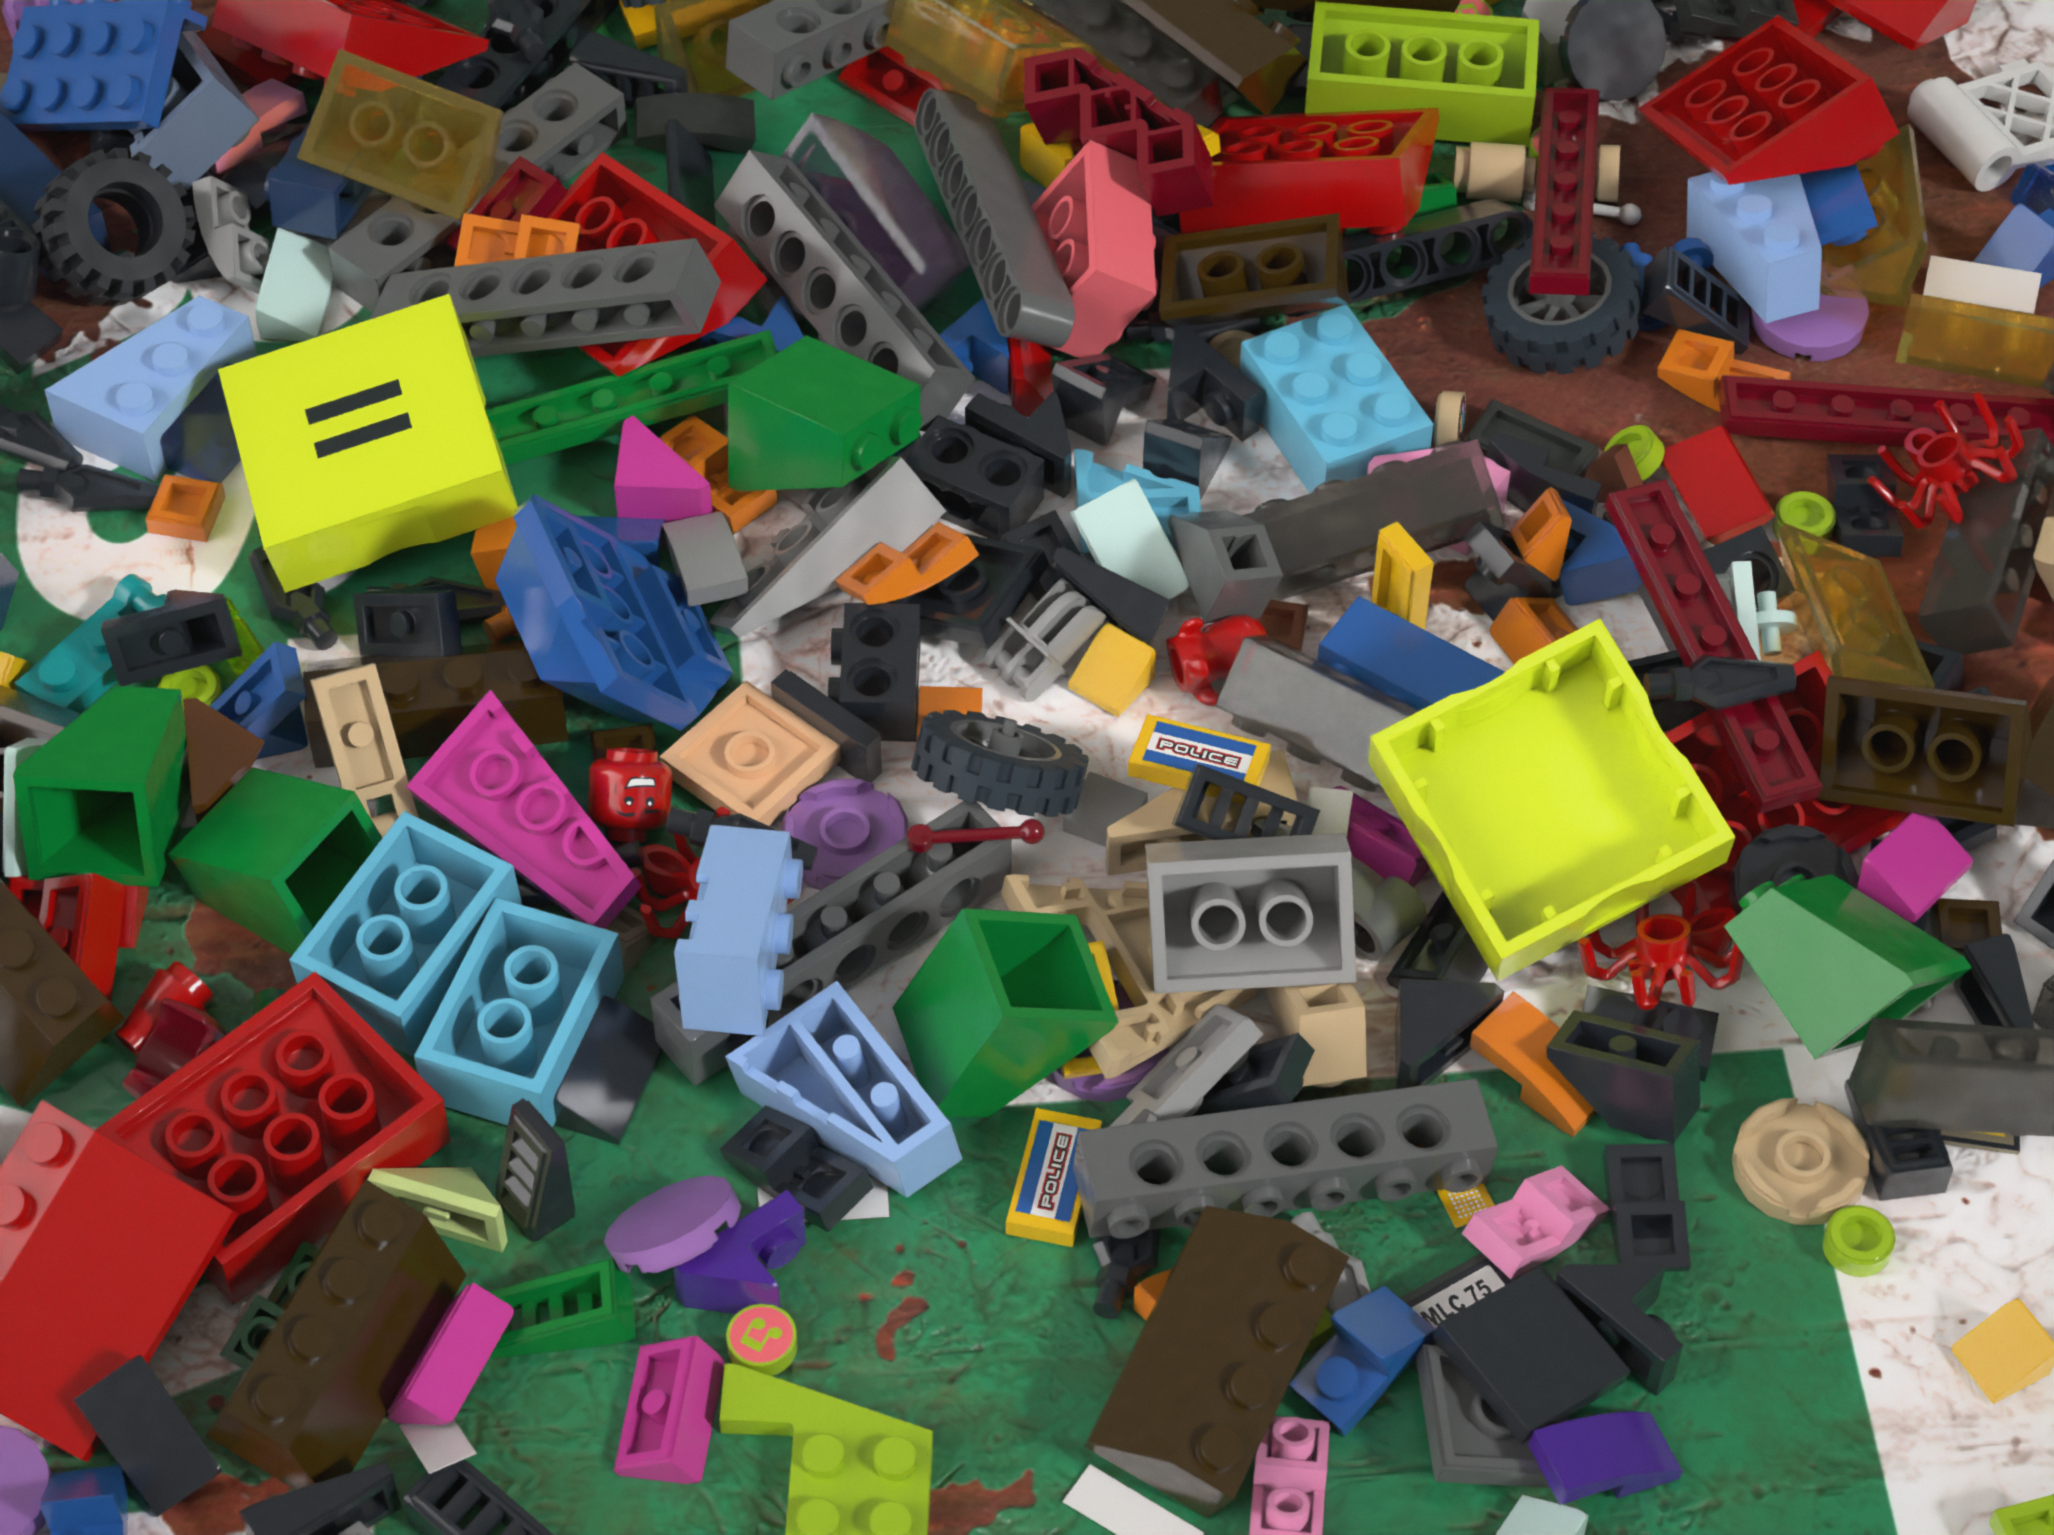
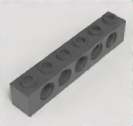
[726,0,983,100]
[328,62,628,313]
[714,150,975,432]
[370,238,721,357]
[651,801,1012,1086]
[1073,1079,1498,1238]

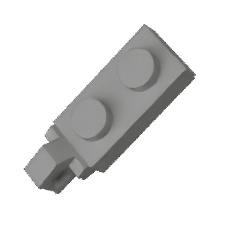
[1109,1004,1264,1127]

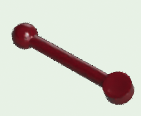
[907,819,1045,853]

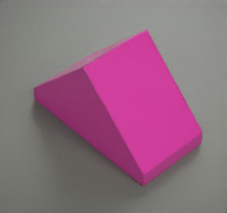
[614,415,712,523]

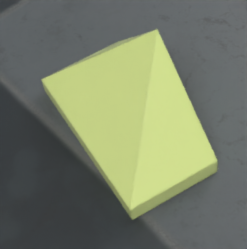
[367,1167,508,1253]

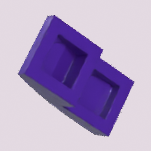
[1528,1411,1683,1505]

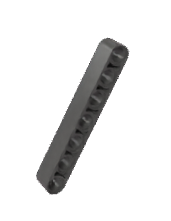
[915,88,1075,348]

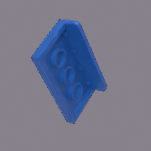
[0,0,208,132]

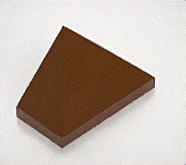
[183,698,265,824]

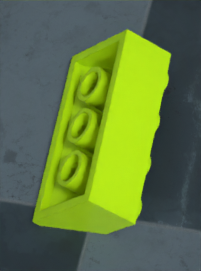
[1305,1,1540,147]

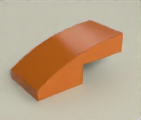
[454,213,580,266]
[1657,329,1791,412]
[659,414,778,535]
[834,522,979,605]
[1469,991,1597,1138]

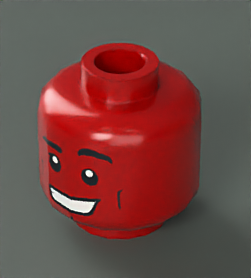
[587,747,672,842]

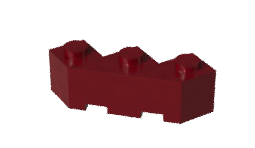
[1024,47,1214,217]

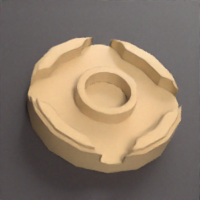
[1731,1098,1870,1225]

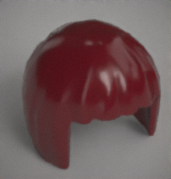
[122,998,228,1099]

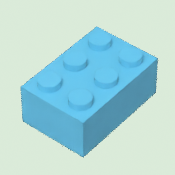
[1239,305,1433,512]
[289,811,522,1056]
[414,897,625,1128]

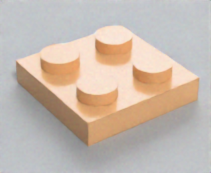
[660,680,841,826]

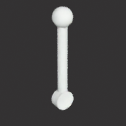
[1523,187,1641,226]

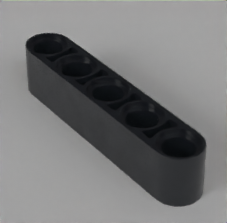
[1283,199,1533,317]

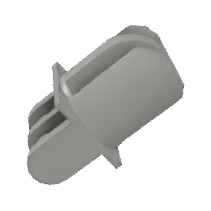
[984,578,1106,702]

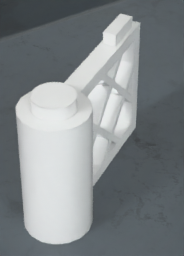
[1907,58,2054,192]

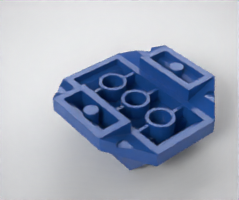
[495,494,733,731]

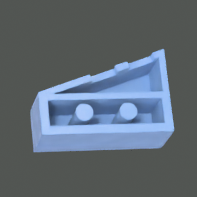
[1687,172,1822,323]
[44,295,257,482]
[674,825,803,1036]
[725,981,962,1198]

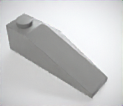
[708,456,946,638]

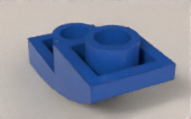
[1799,163,1878,246]

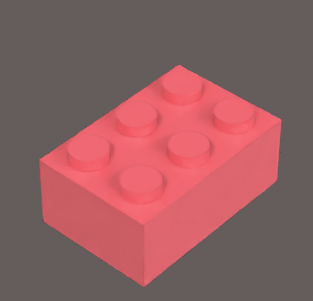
[1031,140,1158,358]

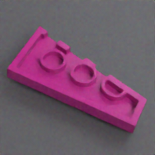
[406,690,642,929]

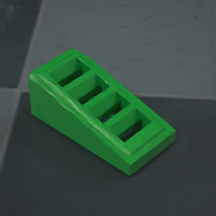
[488,1258,636,1359]

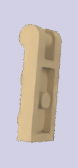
[310,663,418,838]

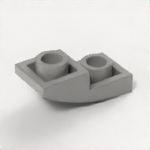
[192,176,271,294]
[662,511,749,607]

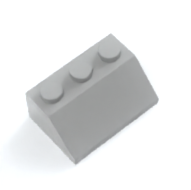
[1145,833,1356,994]

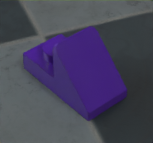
[673,1190,806,1314]

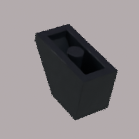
[1546,1010,1700,1143]

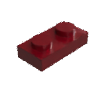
[445,156,567,254]

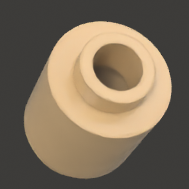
[1452,142,1536,202]

